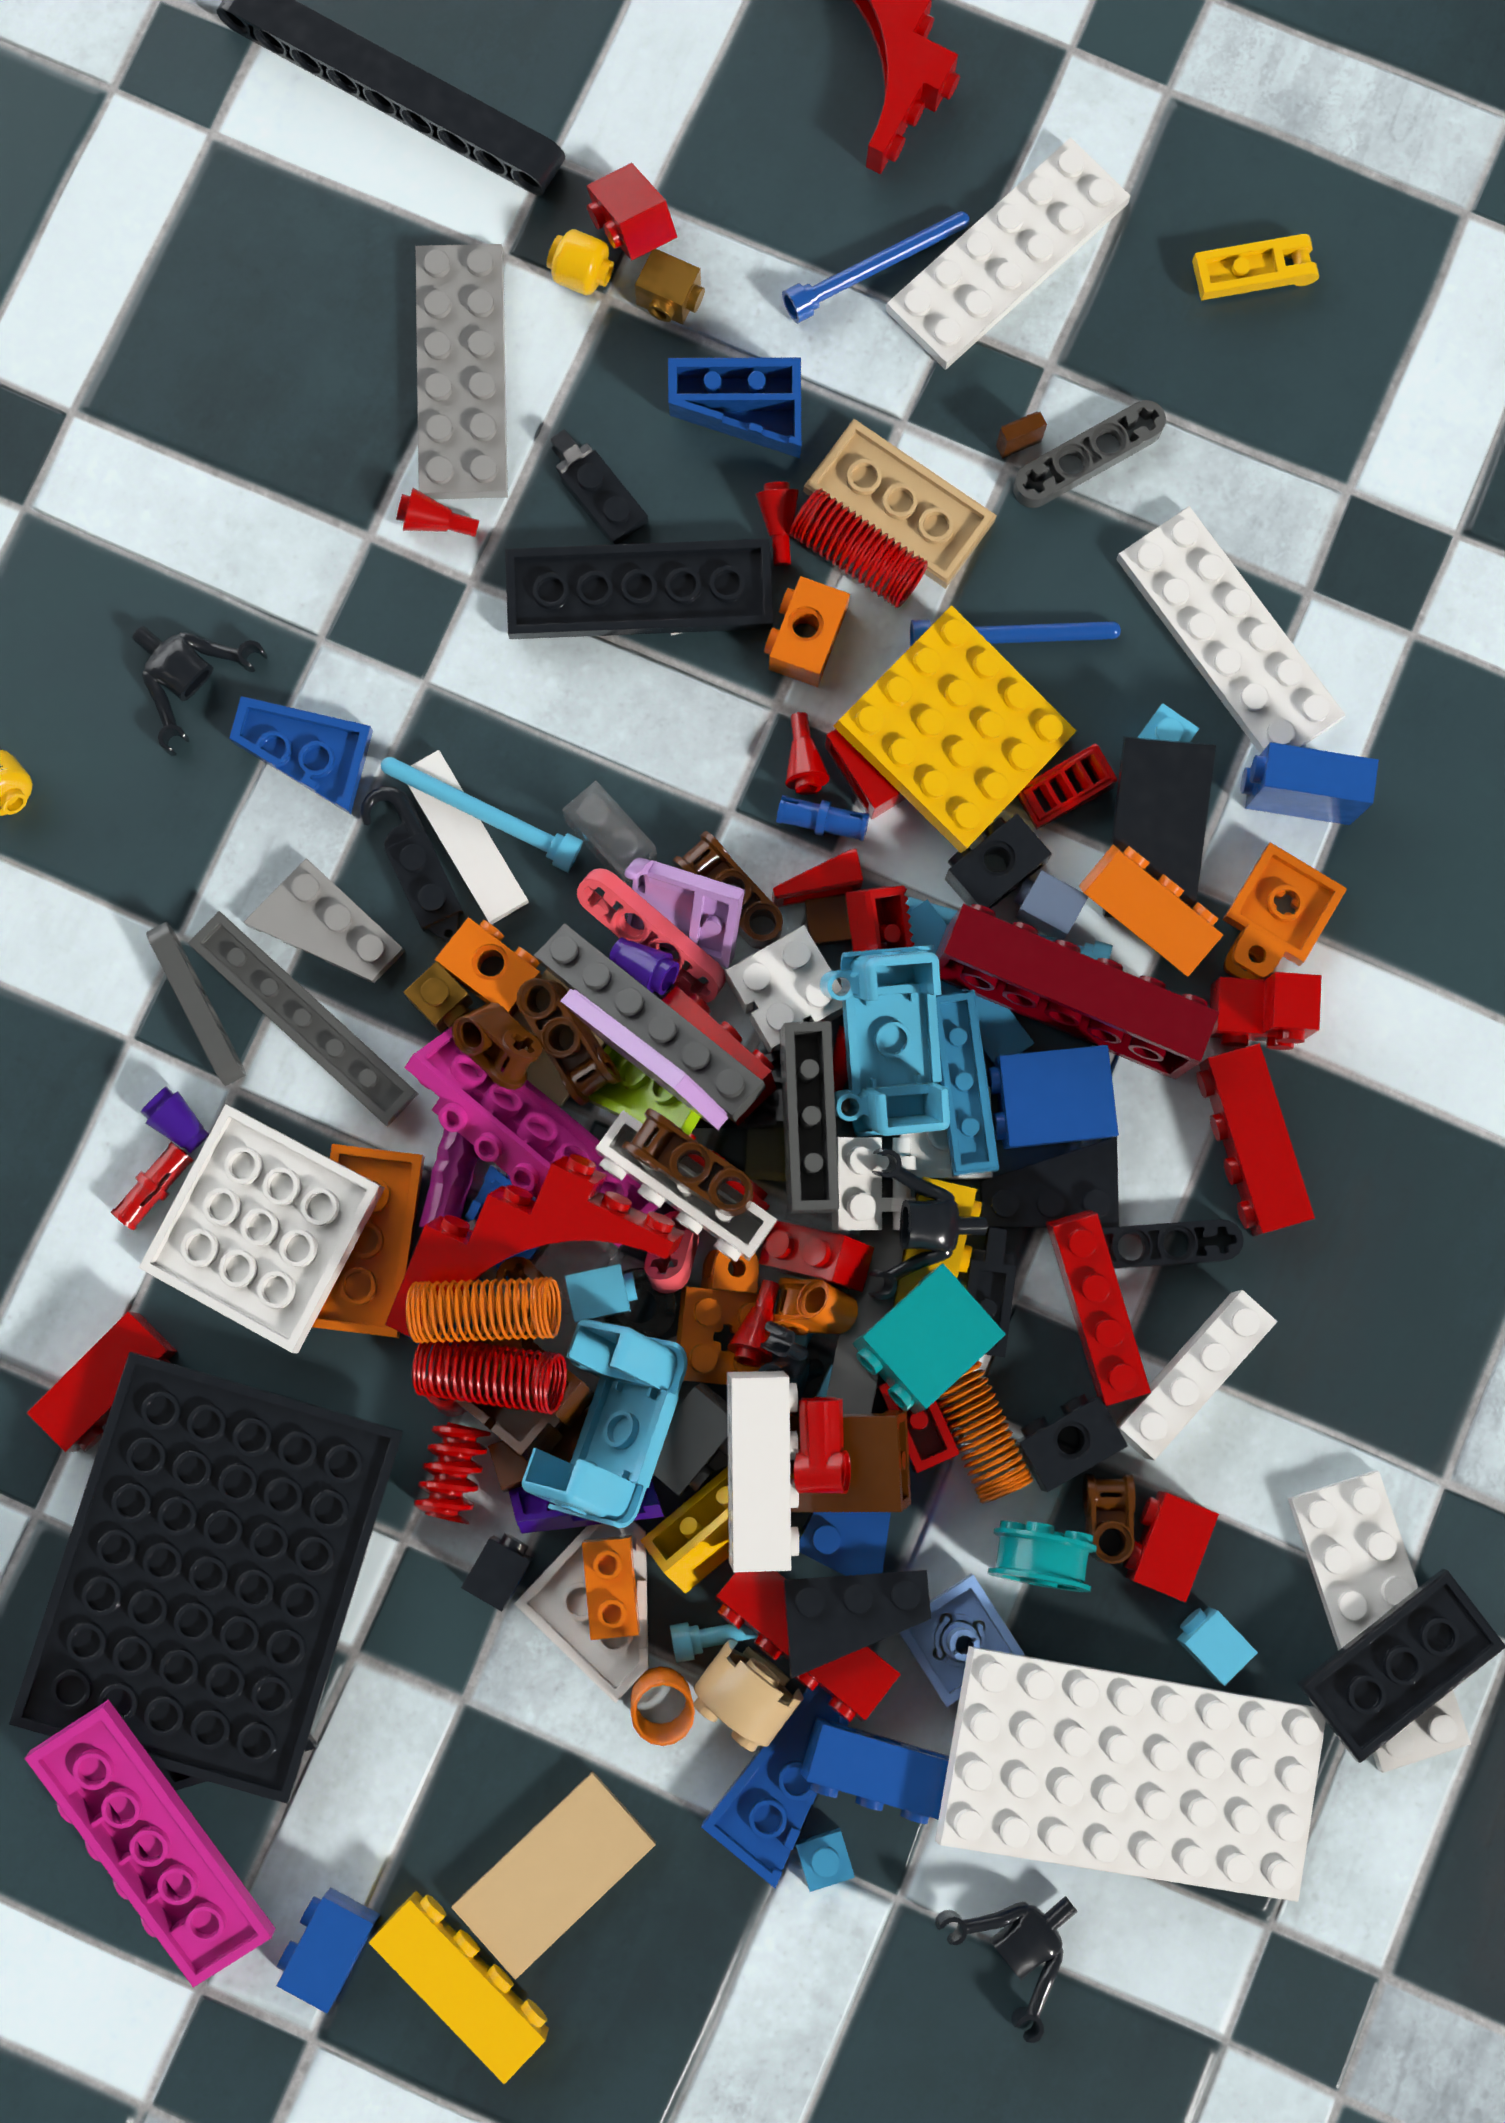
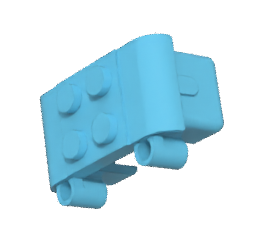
[820,945,950,1137]
[522,1319,687,1528]

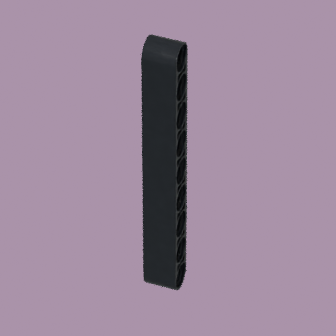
[216,0,566,195]

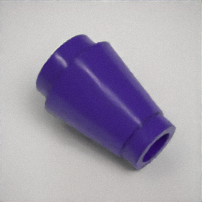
[609,937,680,995]
[140,1086,209,1153]

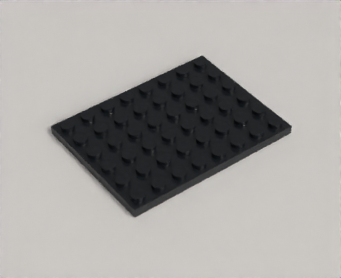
[9,1352,404,1804]

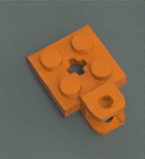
[1222,842,1347,980]
[676,1249,774,1385]

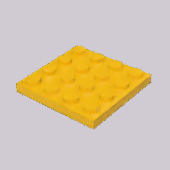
[833,605,1077,853]

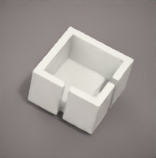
[725,925,843,1053]

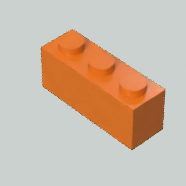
[1079,844,1223,977]

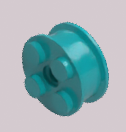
[987,1520,1097,1592]

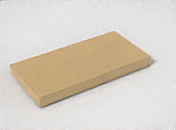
[803,419,997,589]
[451,1771,656,1980]

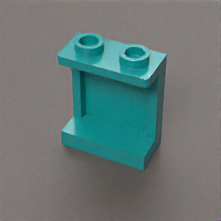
[852,1263,1006,1414]

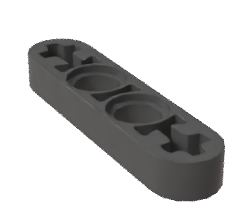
[1013,400,1166,508]
[146,922,246,1086]

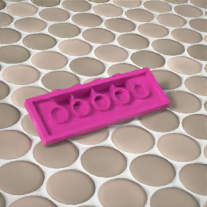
[404,1027,658,1248]
[24,1700,276,1988]

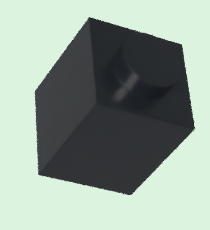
[461,1533,534,1612]

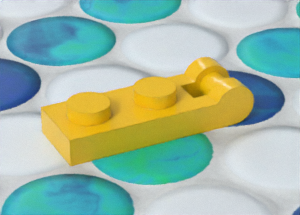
[1192,234,1319,301]

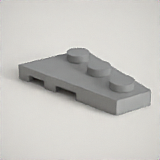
[243,858,405,983]

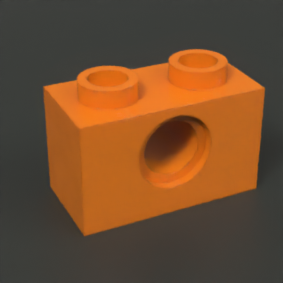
[764,576,850,687]
[434,917,542,1017]
[582,1535,640,1640]

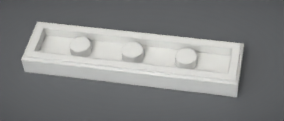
[408,750,529,924]

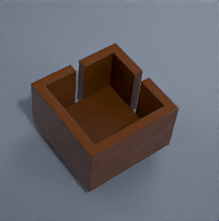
[455,1342,595,1462]

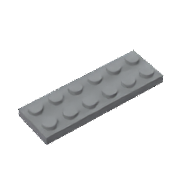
[415,244,508,499]

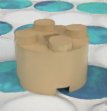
[693,1639,804,1752]

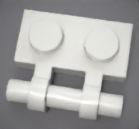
[832,1137,916,1230]

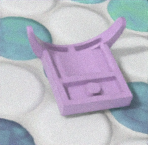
[624,858,745,968]

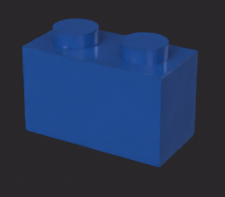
[276,1887,380,2013]

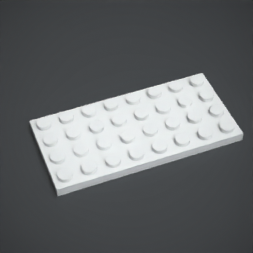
[935,1646,1326,1902]

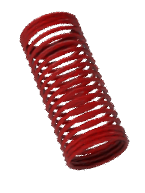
[790,488,928,609]
[412,1336,567,1415]

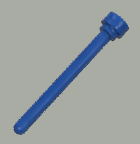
[782,211,970,324]
[910,619,1121,647]

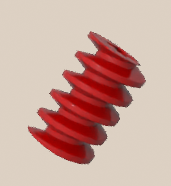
[413,1422,492,1524]

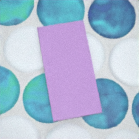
[561,989,728,1130]

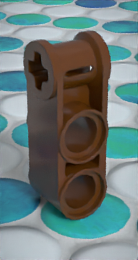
[672,831,783,950]
[517,978,621,1106]
[621,1108,753,1216]

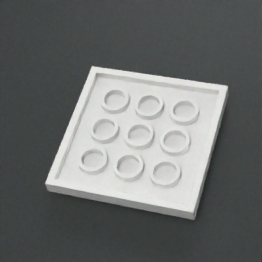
[138,1104,385,1353]

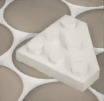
[514,1520,649,1703]

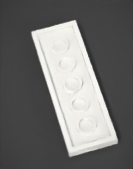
[886,137,1131,370]
[1116,506,1345,754]
[1288,1471,1471,1773]

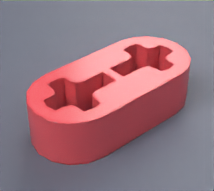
[644,1211,699,1294]

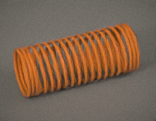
[406,1276,561,1344]
[937,1360,1034,1504]
[630,1666,695,1746]

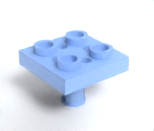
[899,1573,1025,1707]

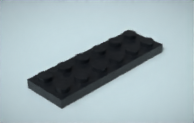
[505,539,773,639]

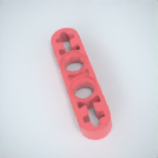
[577,868,726,1003]

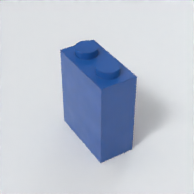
[1240,742,1379,825]
[987,1045,1119,1149]

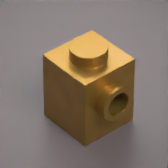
[635,249,705,325]
[403,961,474,1033]

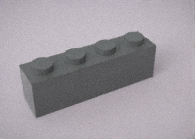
[779,1021,839,1215]

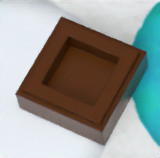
[996,411,1047,459]
[805,895,852,946]

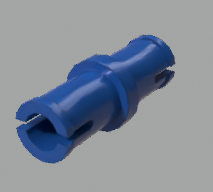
[776,795,870,842]

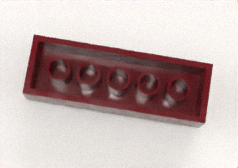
[935,904,1219,1080]

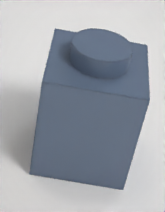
[1013,870,1088,940]

